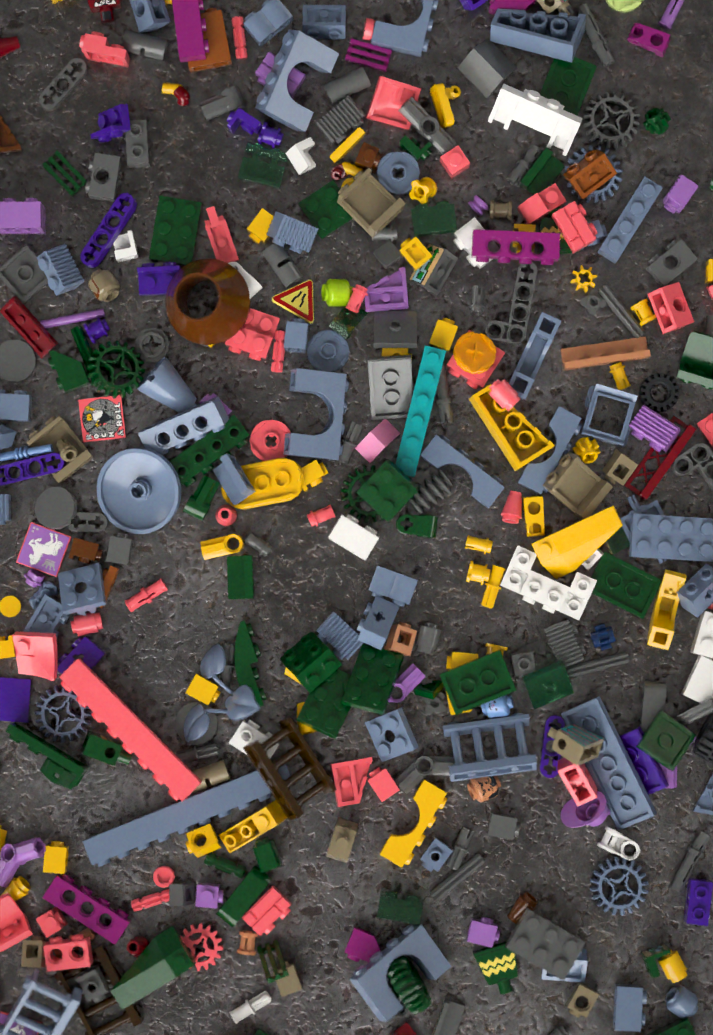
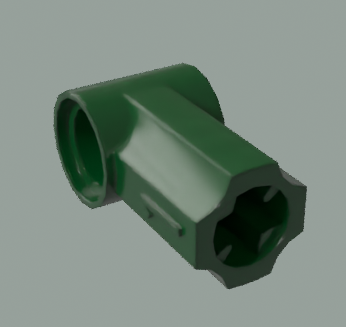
[183,475,220,521]

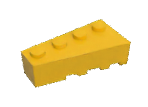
[469,384,555,471]

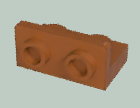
[563,149,617,199]

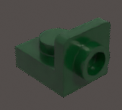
[399,135,433,162]

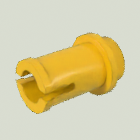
[609,362,631,390]
[465,535,493,555]

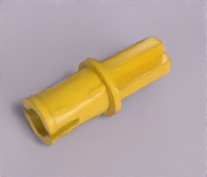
[481,565,506,608]

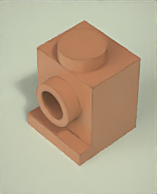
[384,622,417,656]

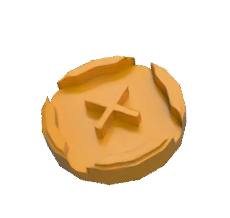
[453,332,496,374]

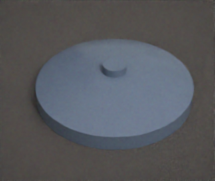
[97,447,181,534]

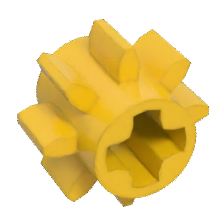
[570,265,597,293]
[572,437,601,464]

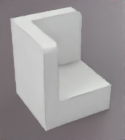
[286,137,316,175]
[114,230,139,262]

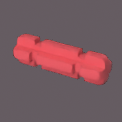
[231,16,247,59]
[271,330,285,373]
[131,889,169,912]

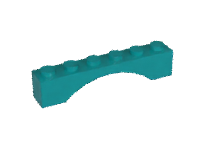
[395,345,446,477]

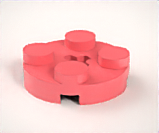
[250,420,291,461]

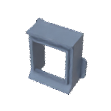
[580,383,638,447]

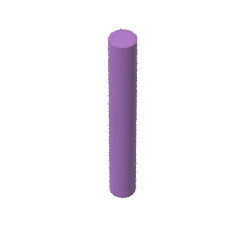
[40,308,105,329]

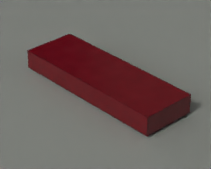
[0,296,58,358]

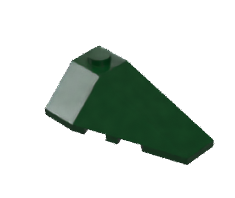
[111,926,196,1010]

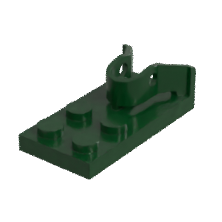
[6,722,89,789]

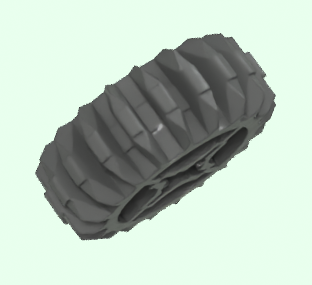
[582,91,640,149]

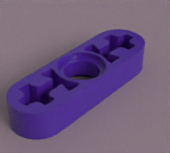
[540,715,565,778]

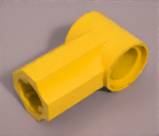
[200,534,245,560]

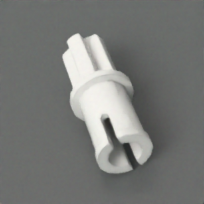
[229,991,272,1024]

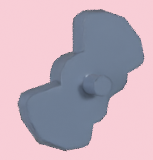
[29,581,58,610]

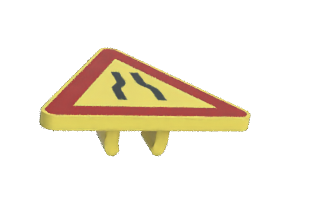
[272,280,314,324]

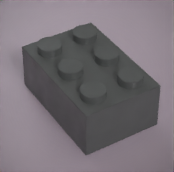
[505,908,585,981]

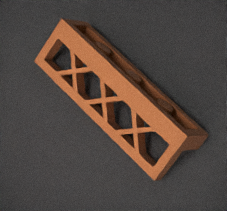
[560,336,651,371]

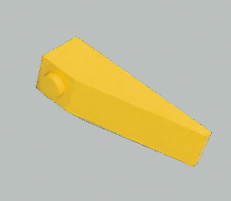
[532,505,623,579]

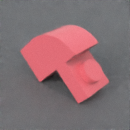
[517,183,567,224]

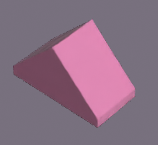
[355,419,401,463]

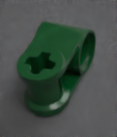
[396,514,438,538]

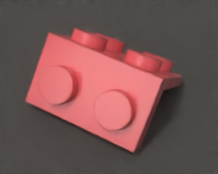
[0,893,33,952]

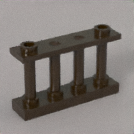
[243,717,337,820]
[54,943,144,1035]

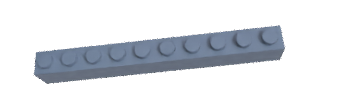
[82,763,291,867]

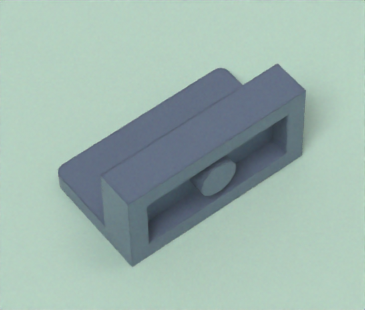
[213,453,256,505]

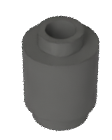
[416,622,441,655]

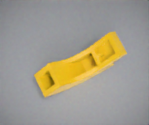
[647,569,686,650]

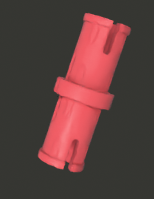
[125,578,168,612]

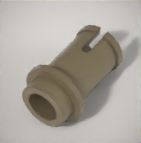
[56,439,77,462]

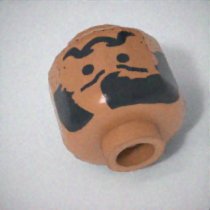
[467,776,501,803]

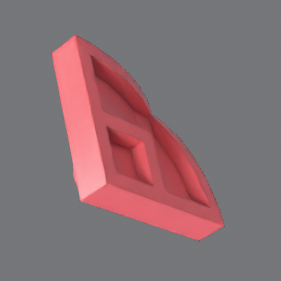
[365,76,421,130]
[12,631,58,681]

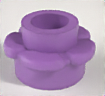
[24,568,45,587]

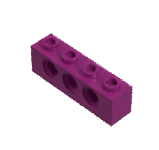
[471,229,560,265]
[42,874,131,945]

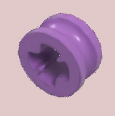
[468,195,489,216]

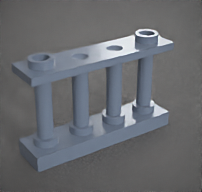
[443,713,537,782]
[0,969,83,1035]

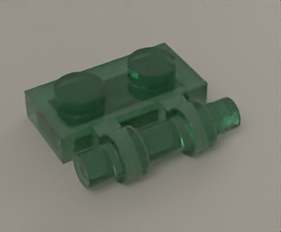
[238,143,288,189]

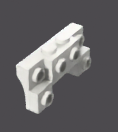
[488,84,583,156]
[500,545,597,621]

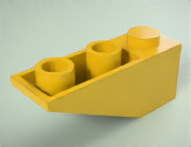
[218,800,287,853]

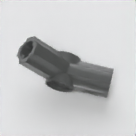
[394,755,455,794]

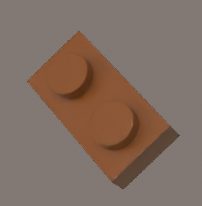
[99,565,120,609]

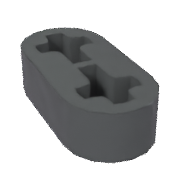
[68,512,109,533]

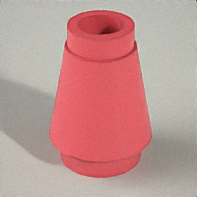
[501,491,522,524]
[215,505,237,526]

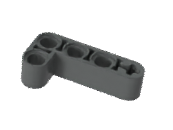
[485,262,537,346]
[671,443,713,491]

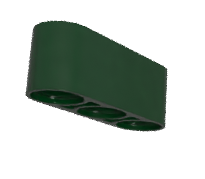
[216,865,272,928]

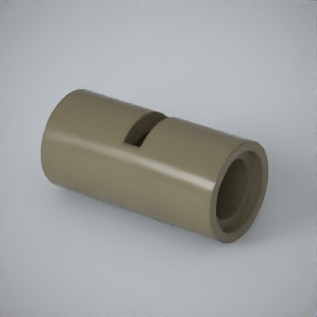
[190,760,231,794]

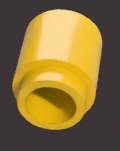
[658,949,688,983]

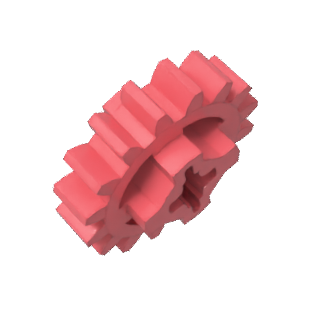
[180,923,223,971]

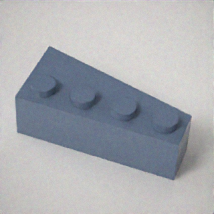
[490,9,586,63]

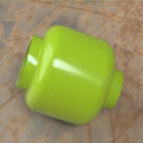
[321,279,353,307]

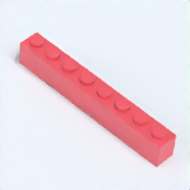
[59,658,202,801]

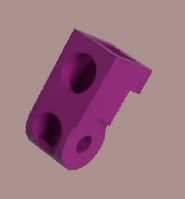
[627,23,671,58]

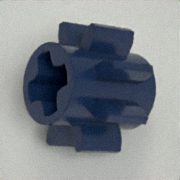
[590,623,616,651]

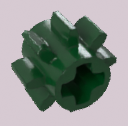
[643,108,671,135]

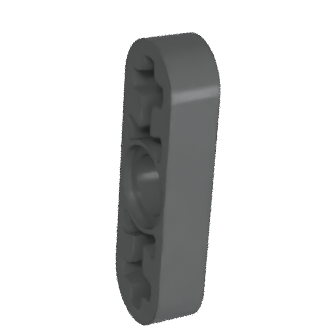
[39,58,88,111]

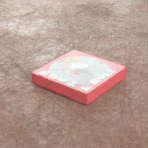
[78,395,126,443]

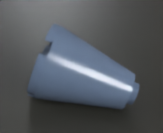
[137,356,197,413]

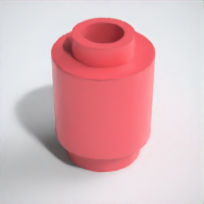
[489,379,521,411]
[70,612,103,637]

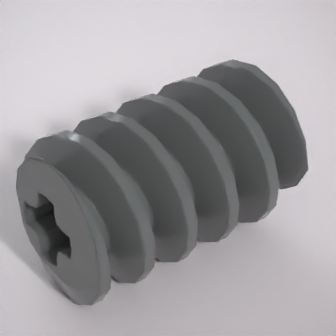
[409,469,453,514]

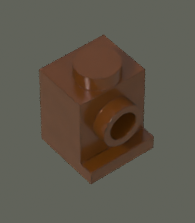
[355,142,383,174]
[68,537,103,564]

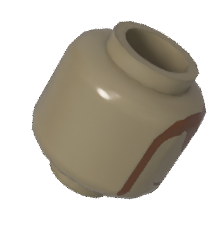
[88,269,120,302]

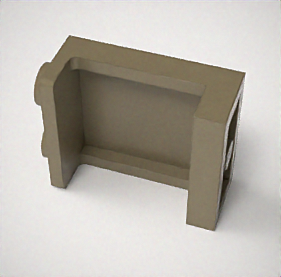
[337,168,406,238]
[26,416,94,484]
[543,452,613,519]

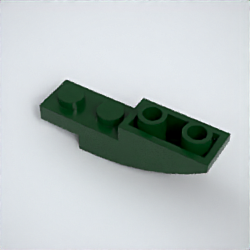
[235,620,267,707]

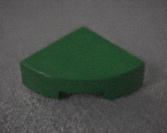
[414,680,444,700]

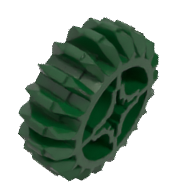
[86,340,145,398]
[341,465,384,523]
[387,956,431,1014]

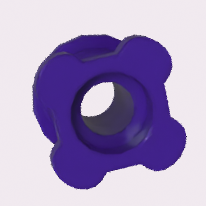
[258,122,284,148]
[83,317,110,344]

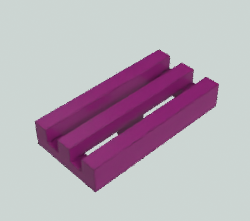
[345,39,392,72]

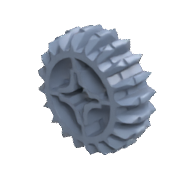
[564,145,623,204]
[34,685,92,743]
[590,856,649,916]

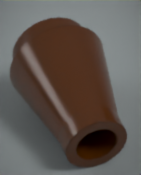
[507,891,538,924]

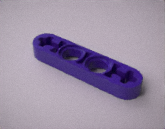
[80,193,137,268]
[0,452,66,486]

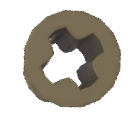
[489,200,512,221]

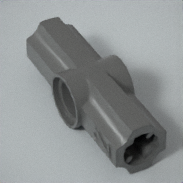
[398,97,456,155]

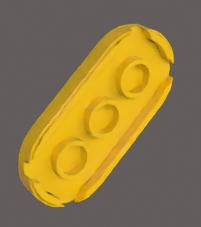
[221,458,305,510]

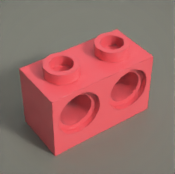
[44,934,93,972]

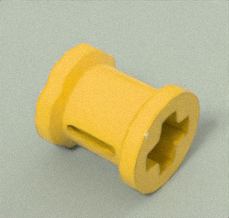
[630,298,657,326]

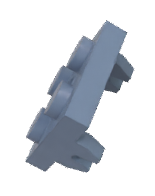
[58,563,106,616]
[365,707,419,762]

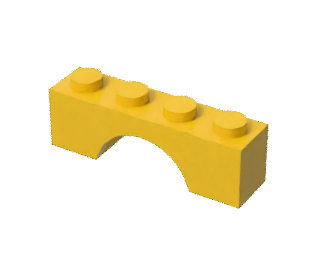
[380,779,448,868]

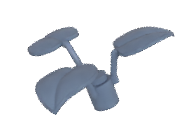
[184,643,260,742]

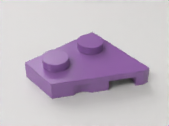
[365,267,409,312]

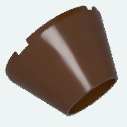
[165,259,251,345]

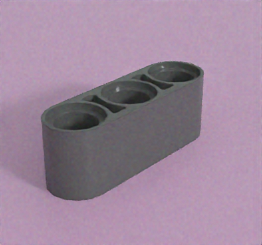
[639,680,667,733]

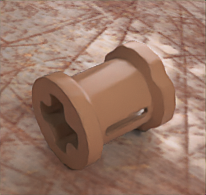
[237,930,258,955]

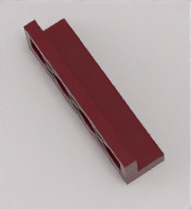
[624,415,696,500]

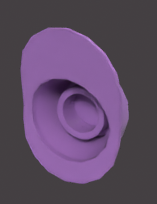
[560,791,611,828]

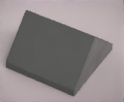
[457,38,518,98]

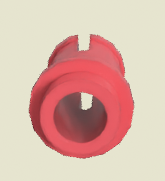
[345,284,368,313]
[307,505,336,527]

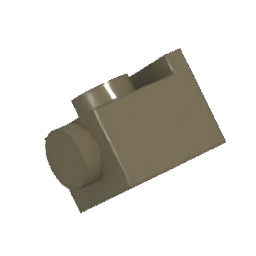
[602,449,638,485]
[21,936,47,968]

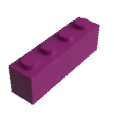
[172,0,209,62]

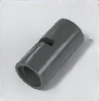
[122,29,168,61]
[323,66,371,104]
[262,243,304,289]

